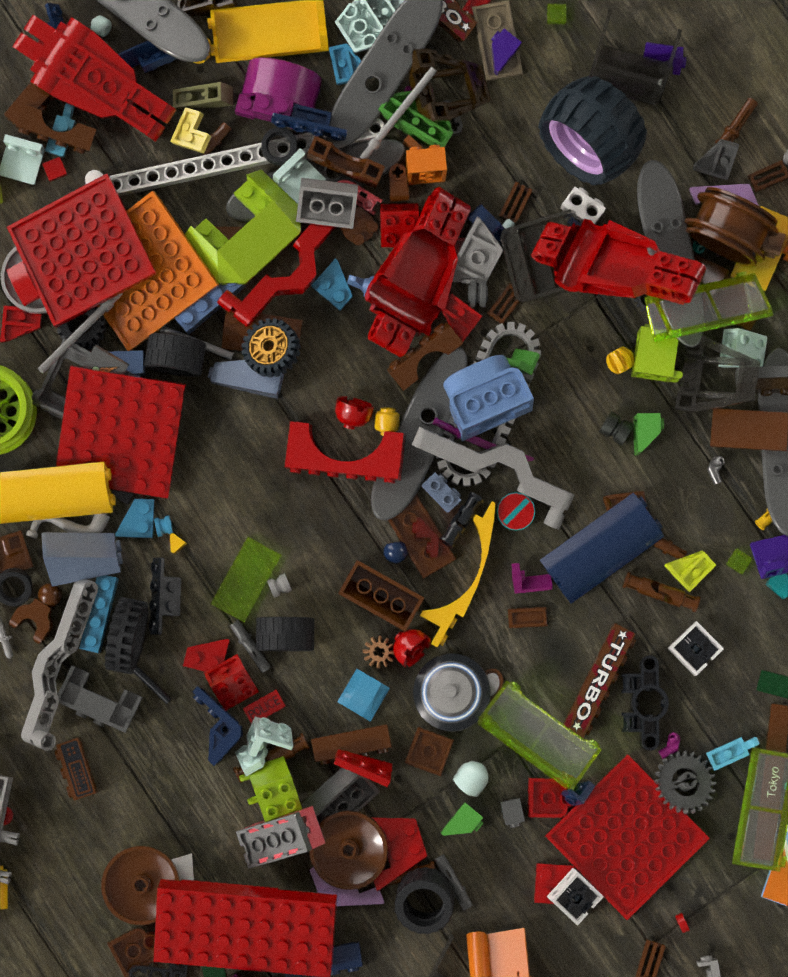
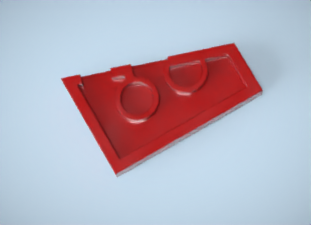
[334,749,392,787]

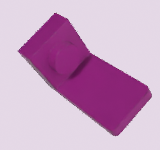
[511,563,553,594]

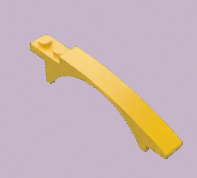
[420,501,495,648]

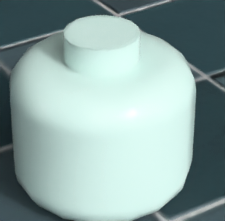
[91,15,112,37]

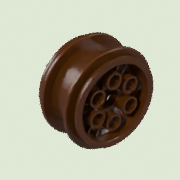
[684,187,778,267]

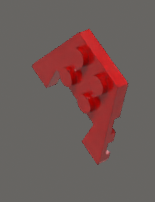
[372,818,427,892]

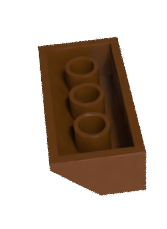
[222,311,303,358]
[338,560,424,632]

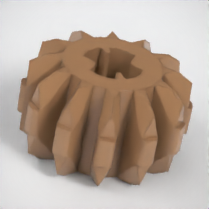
[363,636,394,669]

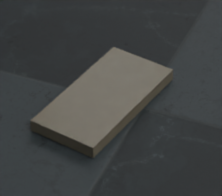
[472,0,523,82]

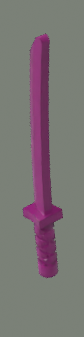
[432,417,534,462]

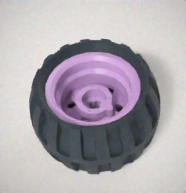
[538,76,647,185]

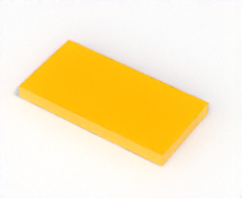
[730,206,788,291]

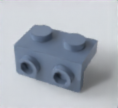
[422,473,461,513]

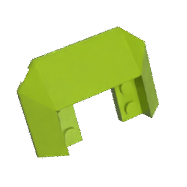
[185,169,301,285]

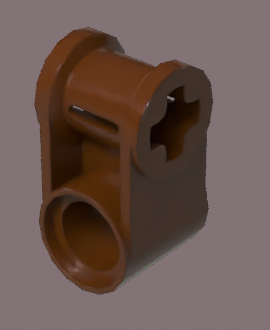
[389,164,409,202]

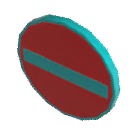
[497,492,535,531]

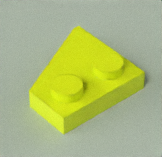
[664,551,716,592]

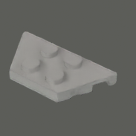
[452,216,503,283]

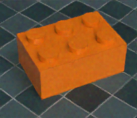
[406,145,447,185]

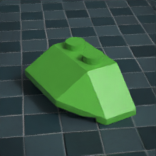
[378,91,453,147]

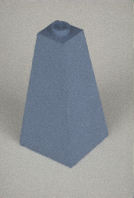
[208,360,284,399]

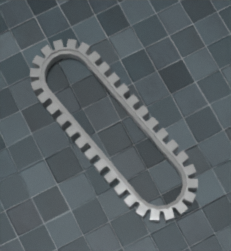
[436,322,541,487]

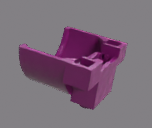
[235,57,322,133]

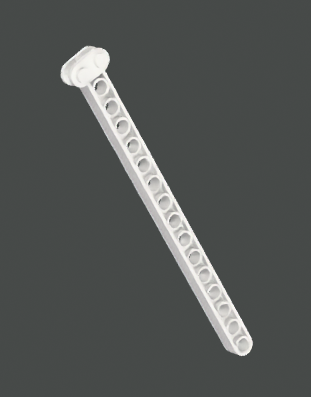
[85,118,384,196]

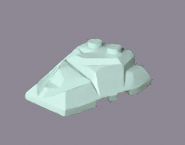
[335,0,404,53]

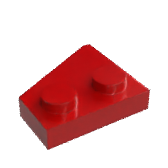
[442,294,483,342]
[183,639,230,672]

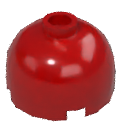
[335,396,374,430]
[393,629,431,667]

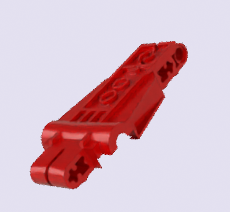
[12,15,177,142]
[365,187,471,357]
[531,219,706,305]

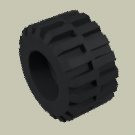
[57,307,106,350]

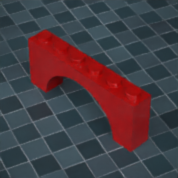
[285,421,406,484]

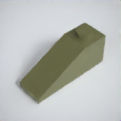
[173,82,233,109]

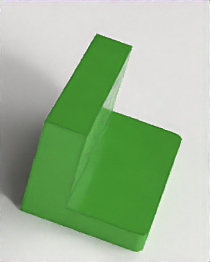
[507,349,540,375]

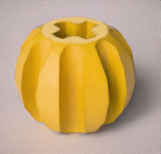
[606,347,635,374]

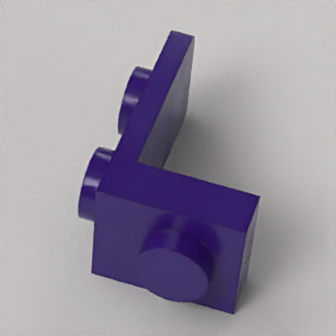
[643,42,686,75]

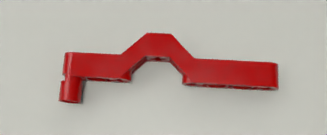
[217,224,336,327]

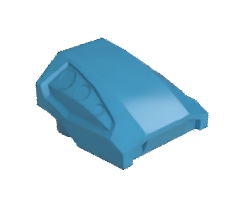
[337,669,390,721]

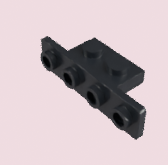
[148,557,181,635]

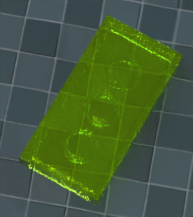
[211,537,282,623]

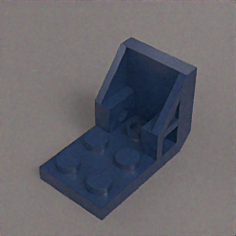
[192,686,243,766]

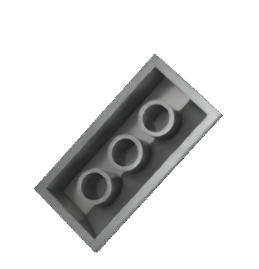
[301,768,380,824]

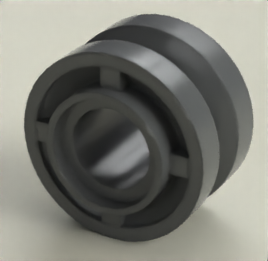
[468,280,488,307]

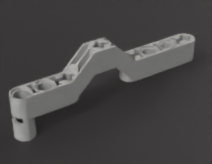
[412,427,575,530]
[21,579,98,751]

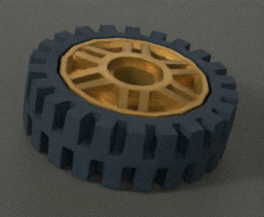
[241,318,301,378]

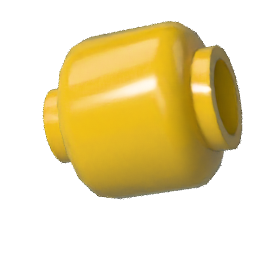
[374,407,400,436]

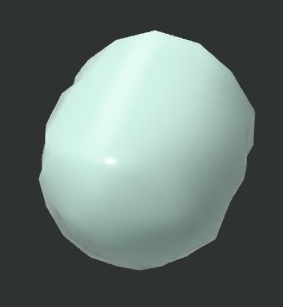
[453,761,488,797]

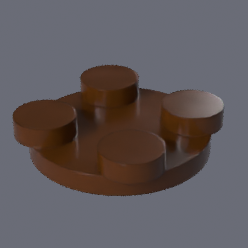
[340,207,378,246]

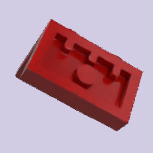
[380,203,419,247]
[204,654,259,710]

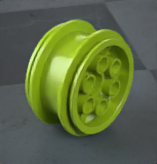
[0,365,37,455]

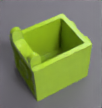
[631,324,683,383]
[239,756,302,822]

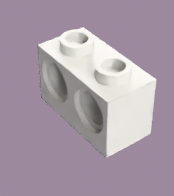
[560,187,606,224]

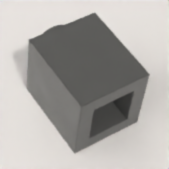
[500,798,525,828]

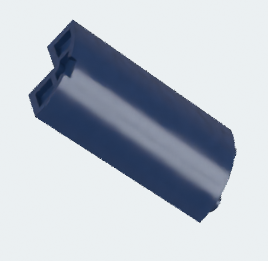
[540,492,664,604]

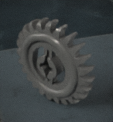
[654,750,717,814]

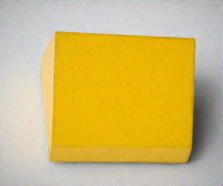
[170,533,187,554]

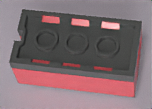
[236,806,325,869]

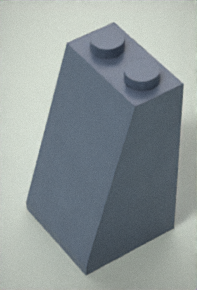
[42,532,123,587]

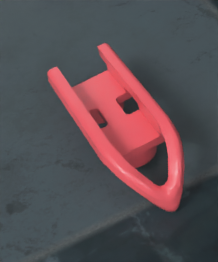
[337,180,383,215]

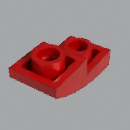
[6,261,40,306]

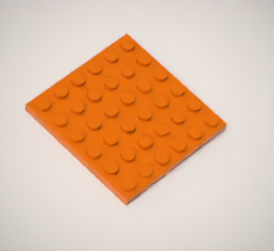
[97,191,219,351]

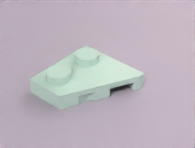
[235,742,268,776]

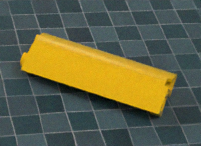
[207,0,329,63]
[0,462,116,524]

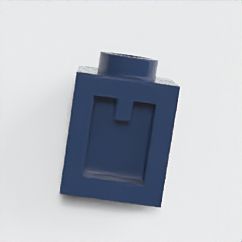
[561,781,595,806]

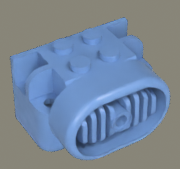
[443,355,534,442]

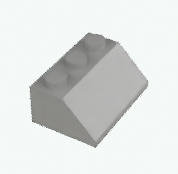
[296,178,358,229]

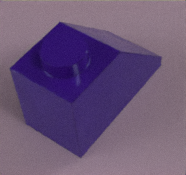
[491,29,522,75]

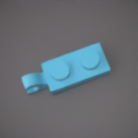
[45,103,76,158]
[706,737,760,771]

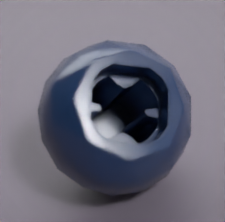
[383,541,407,564]

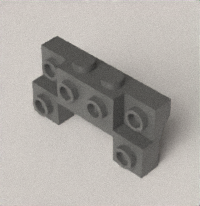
[57,666,143,733]

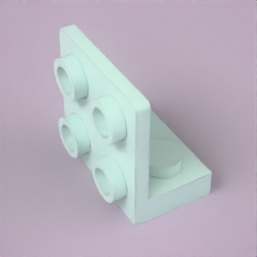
[0,134,45,185]
[273,148,326,204]
[718,328,767,368]
[246,716,294,757]

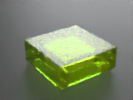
[547,4,566,24]
[726,548,752,575]

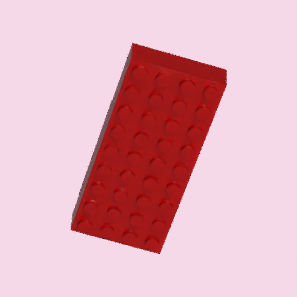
[154,879,337,977]

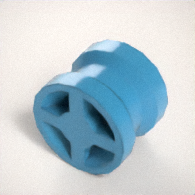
[154,515,173,537]

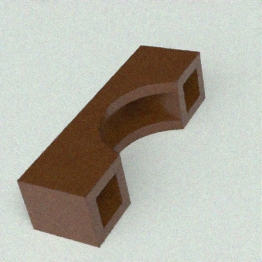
[16,104,96,154]
[305,136,385,188]
[387,322,463,391]

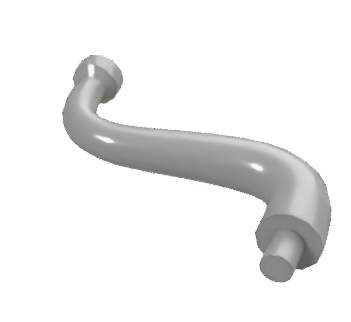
[26,513,110,539]

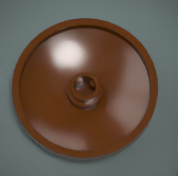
[310,811,388,890]
[101,846,180,925]

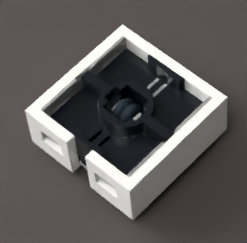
[668,621,723,676]
[547,868,604,926]

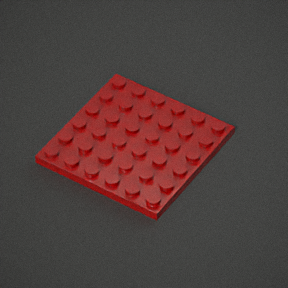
[7,173,157,328]
[56,365,186,499]
[545,754,710,920]

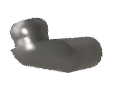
[707,456,725,485]

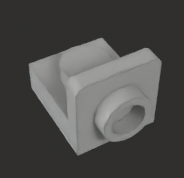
[696,956,721,977]

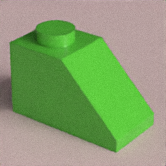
[440,802,483,836]

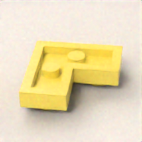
[170,107,211,153]

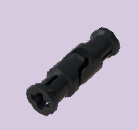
[439,492,484,549]

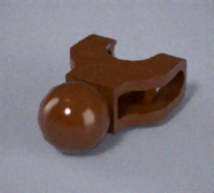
[9,583,62,644]

